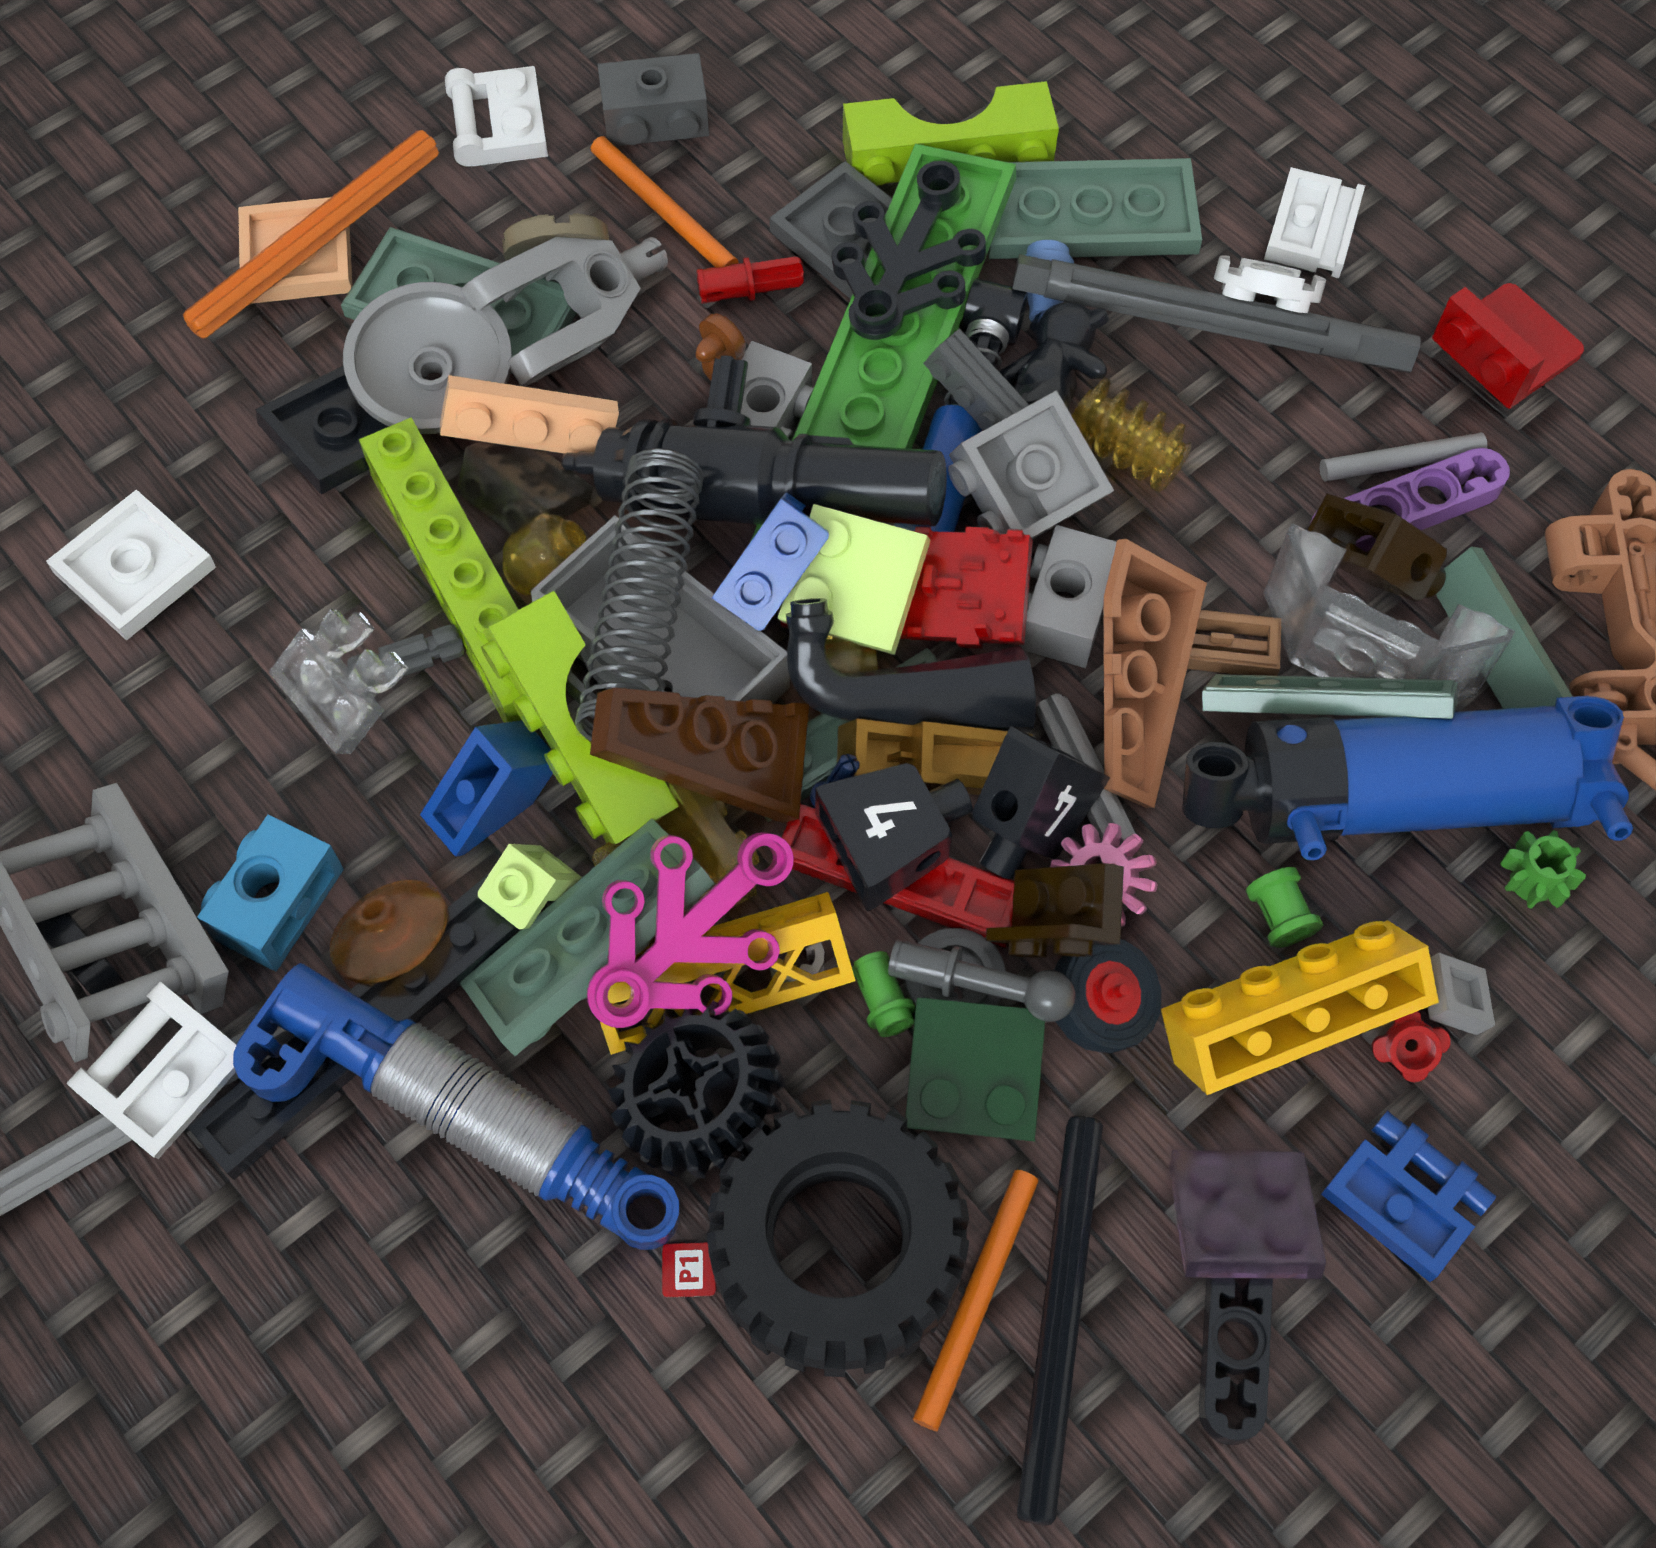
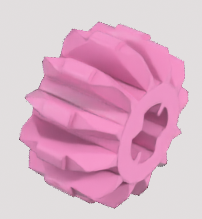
[1050,823,1158,927]

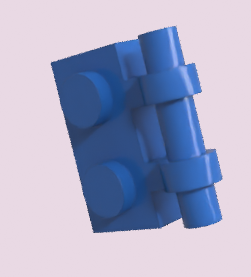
[1321,1110,1497,1282]

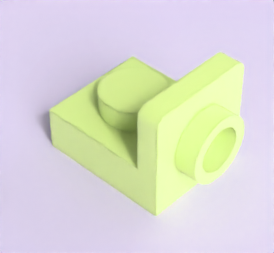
[478,844,582,929]

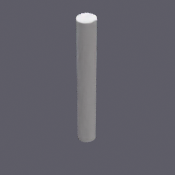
[1320,432,1487,482]

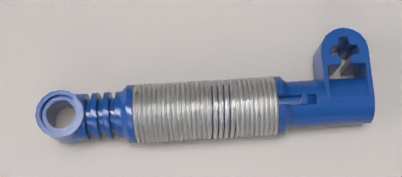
[233,963,679,1250]

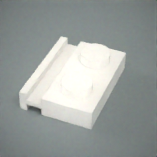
[1264,167,1365,278]

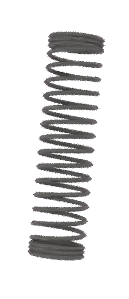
[575,448,704,741]

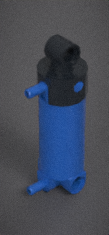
[1182,696,1633,861]

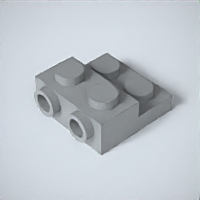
[948,390,1114,539]

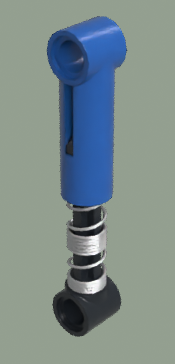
[894,278,1028,532]

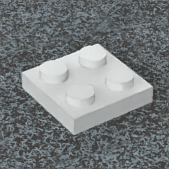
[46,490,216,641]

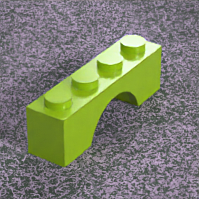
[843,81,1059,186]
[481,591,679,844]

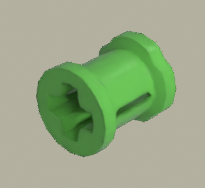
[1245,867,1324,948]

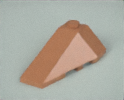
[1103,539,1207,808]

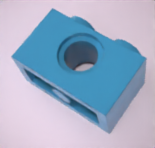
[197,814,344,972]

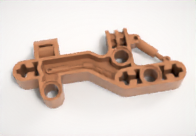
[1545,469,1656,791]

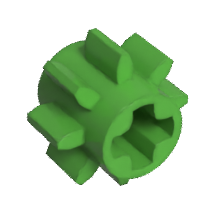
[1500,830,1586,909]

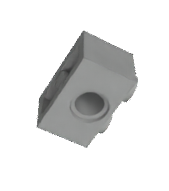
[741,341,814,441]
[1019,525,1117,668]

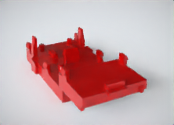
[781,526,1033,649]

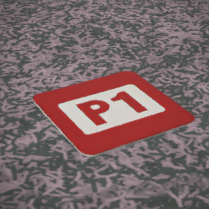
[662,1242,716,1298]

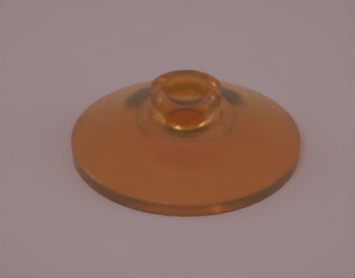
[330,880,448,984]

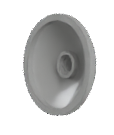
[343,282,512,434]

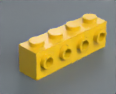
[1161,920,1439,1095]

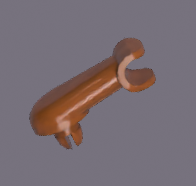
[696,314,746,380]

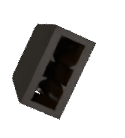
[1299,494,1447,602]

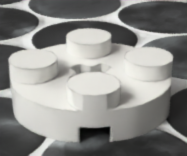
[1214,256,1326,313]

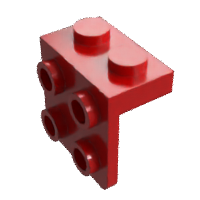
[1432,283,1584,409]

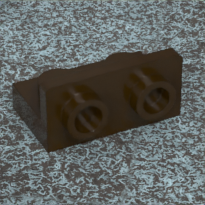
[986,863,1124,958]

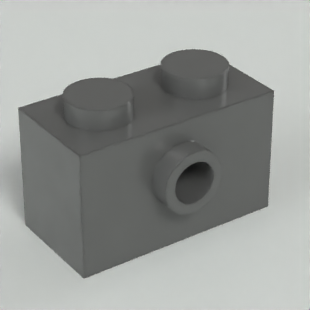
[597,53,709,146]

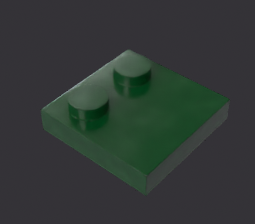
[905,997,1045,1141]

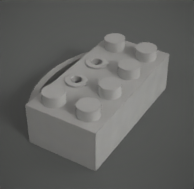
[531,516,790,705]

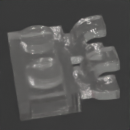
[269,609,409,754]

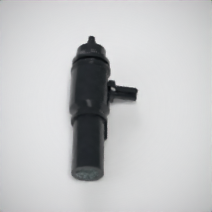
[562,355,947,526]

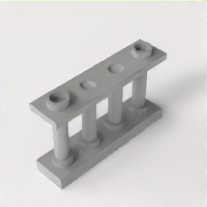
[0,783,229,1063]

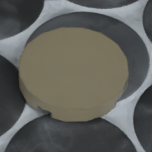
[502,213,609,261]

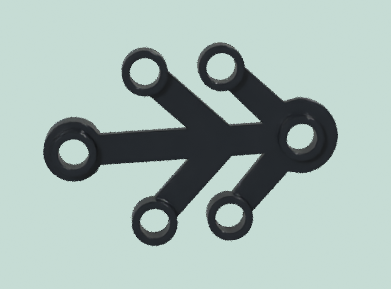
[831,161,986,340]

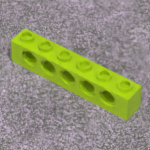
[359,417,522,723]

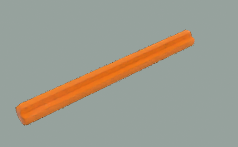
[183,130,439,339]

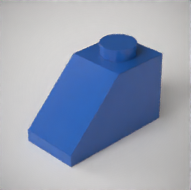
[420,720,553,857]

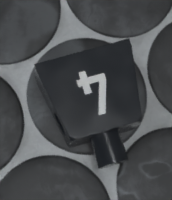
[972,726,1110,880]
[815,763,973,912]

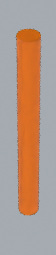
[591,136,739,268]
[912,1170,1039,1431]

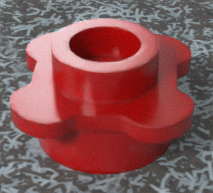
[1372,1011,1451,1082]

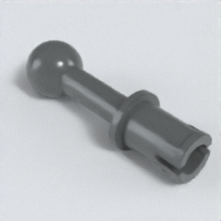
[888,939,1076,1022]

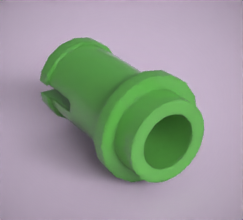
[852,951,916,1037]

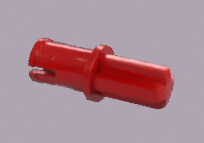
[696,256,804,304]

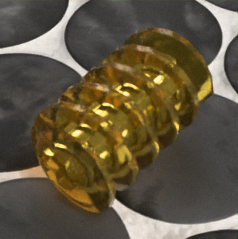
[1072,377,1192,493]

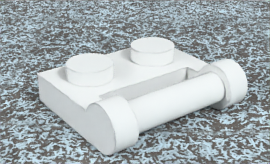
[445,66,548,167]
[67,981,236,1159]

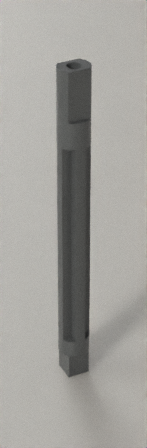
[1012,254,1421,373]

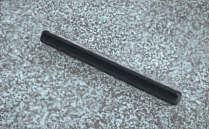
[1017,1116,1103,1526]

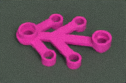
[587,832,794,1028]

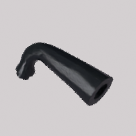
[786,598,1036,732]

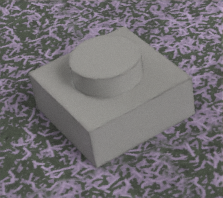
[1428,953,1495,1035]

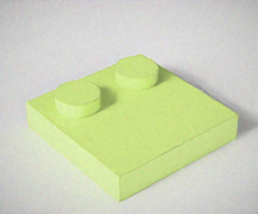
[777,504,931,655]

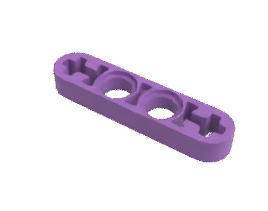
[1309,448,1510,561]

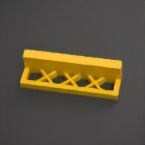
[600,892,856,1055]

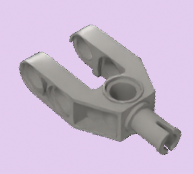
[461,237,668,387]

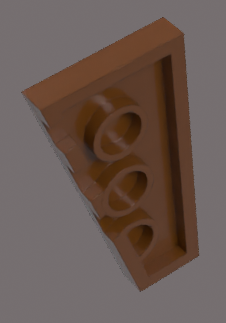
[590,688,809,823]

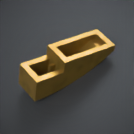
[837,719,1032,795]

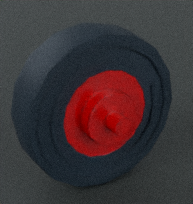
[1054,940,1162,1053]

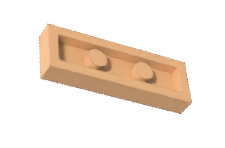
[440,375,619,454]

